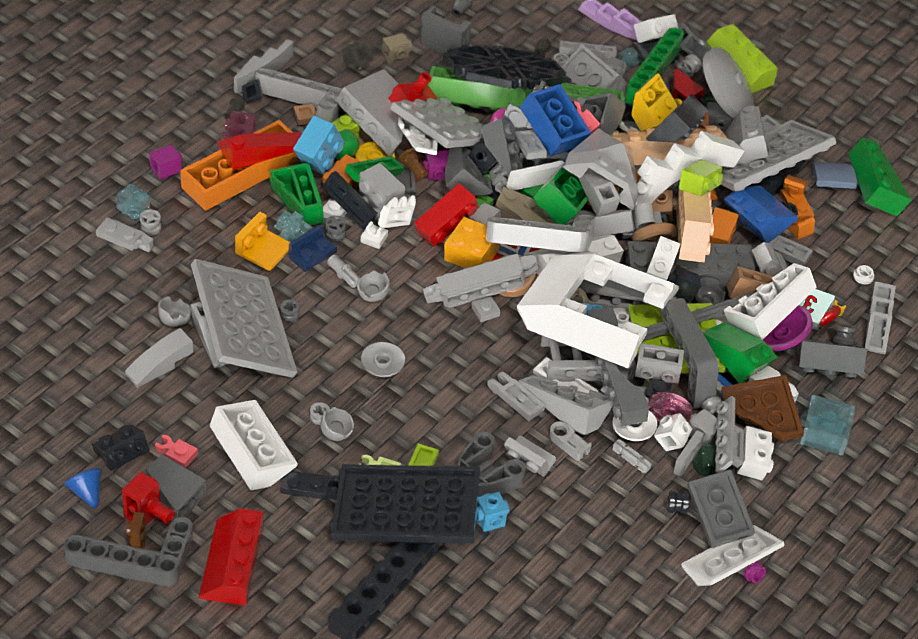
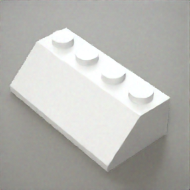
[527,235,624,275]
[210,400,298,490]

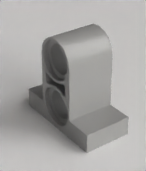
[622,202,662,239]

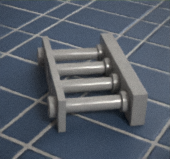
[540,328,636,382]

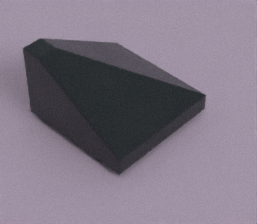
[242,79,263,104]

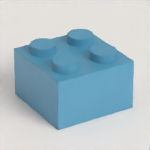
[293,115,344,175]

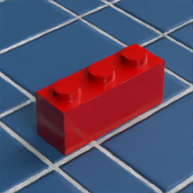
[414,183,479,247]

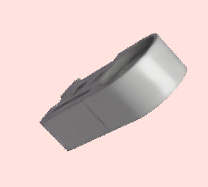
[549,421,591,461]

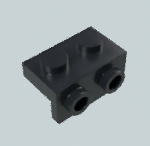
[92,424,150,470]

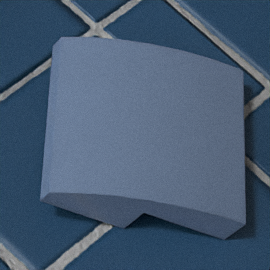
[811,161,857,189]

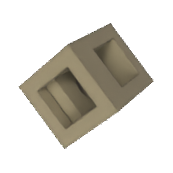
[382,33,413,64]

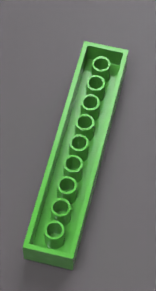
[428,66,625,124]

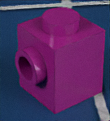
[149,145,183,180]
[422,150,449,180]

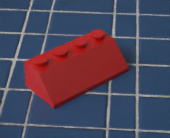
[199,508,263,605]

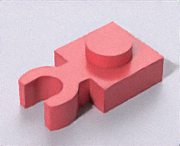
[574,101,601,136]
[155,435,198,468]

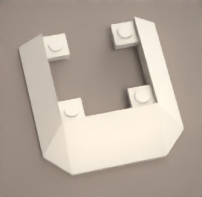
[517,252,679,368]

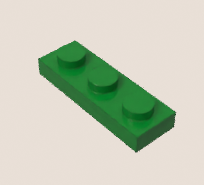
[345,156,404,183]

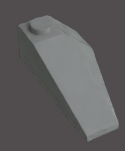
[519,375,614,435]

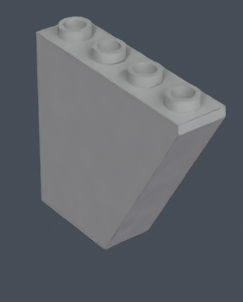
[335,69,403,156]

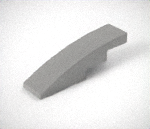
[234,39,293,93]
[864,281,896,355]

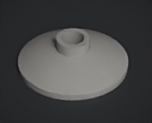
[361,342,405,377]

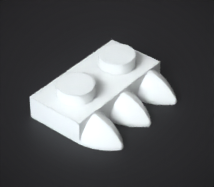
[378,195,416,228]

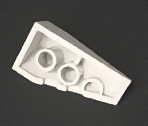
[398,116,437,155]

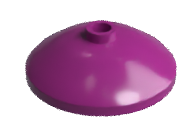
[763,305,813,351]

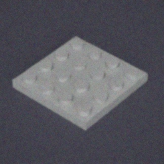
[390,97,484,148]

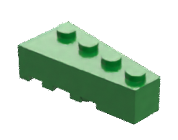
[849,137,912,216]

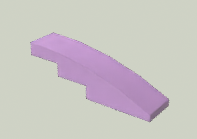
[578,0,641,41]

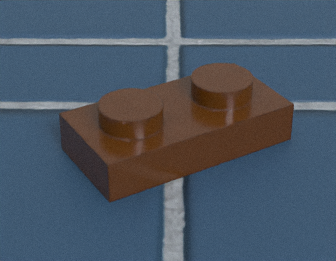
[126,512,146,549]

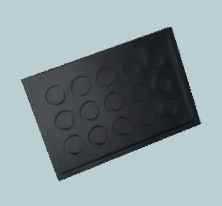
[331,464,480,544]

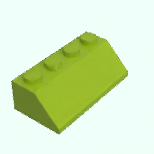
[707,24,778,93]

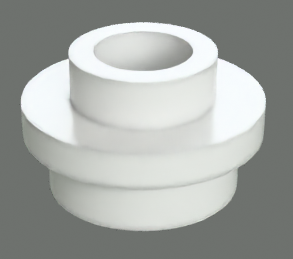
[853,265,874,284]

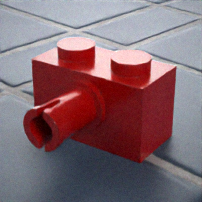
[388,72,437,103]
[122,472,175,526]

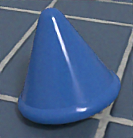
[65,468,102,508]

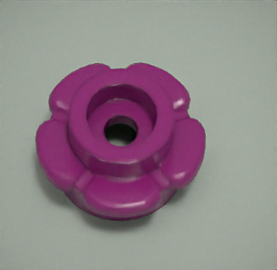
[744,561,766,583]

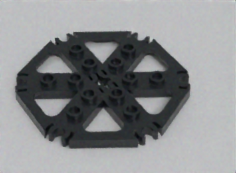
[443,45,567,90]

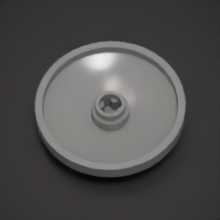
[703,47,754,118]

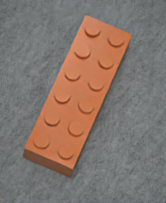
[180,120,300,211]

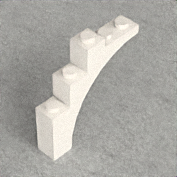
[623,131,744,211]

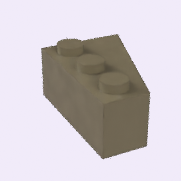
[495,187,555,249]

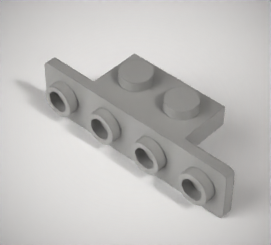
[715,396,744,473]

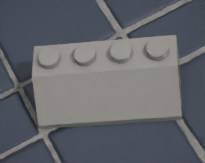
[725,105,769,164]

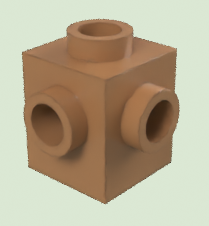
[652,189,678,221]

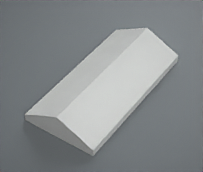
[682,525,784,586]

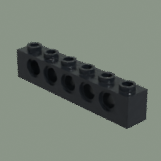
[329,542,439,639]

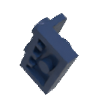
[289,225,337,272]

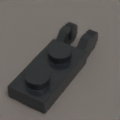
[280,471,340,500]

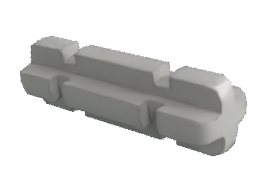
[612,439,652,473]

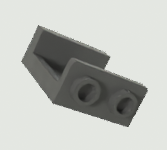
[420,6,472,54]

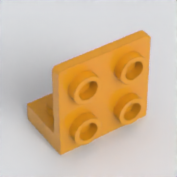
[235,212,290,271]

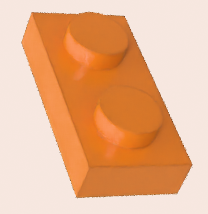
[780,188,814,223]

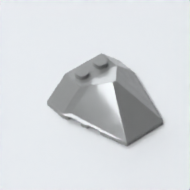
[563,128,638,210]

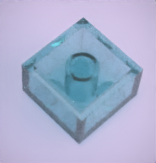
[800,395,856,455]

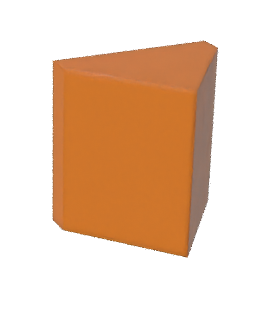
[788,217,815,240]

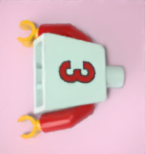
[799,289,846,330]

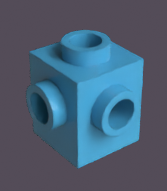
[476,492,509,532]

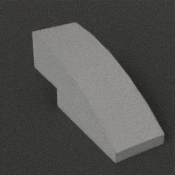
[125,328,193,388]

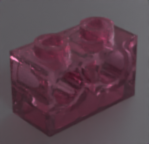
[222,111,256,139]

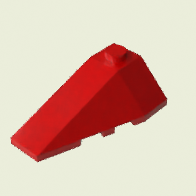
[217,132,301,170]

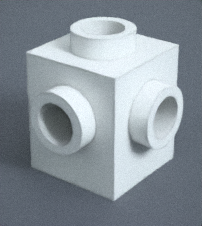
[654,413,692,451]

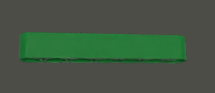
[625,28,684,105]

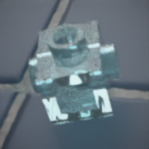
[117,183,150,220]
[274,210,312,241]

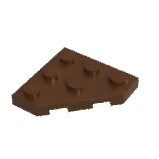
[721,375,804,441]

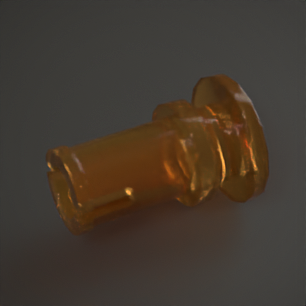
[398,148,428,180]

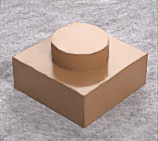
[294,104,316,125]

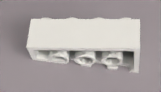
[724,263,817,340]

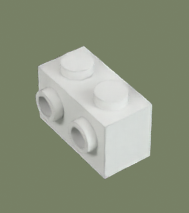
[737,426,774,480]

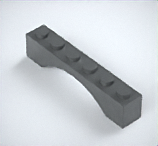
[587,306,649,426]

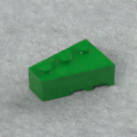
[269,163,324,226]

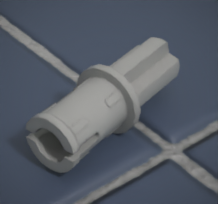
[327,255,360,288]

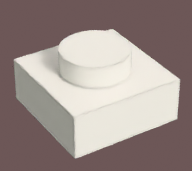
[323,198,347,218]

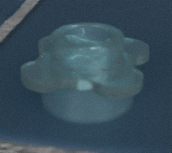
[620,48,639,66]

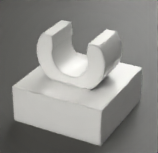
[361,222,388,249]

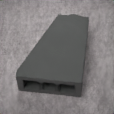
[147,454,206,520]

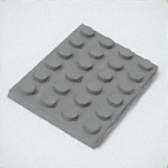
[720,120,836,192]
[191,259,297,378]

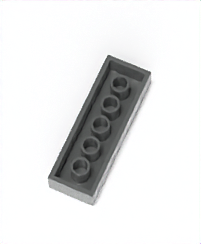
[625,241,755,291]

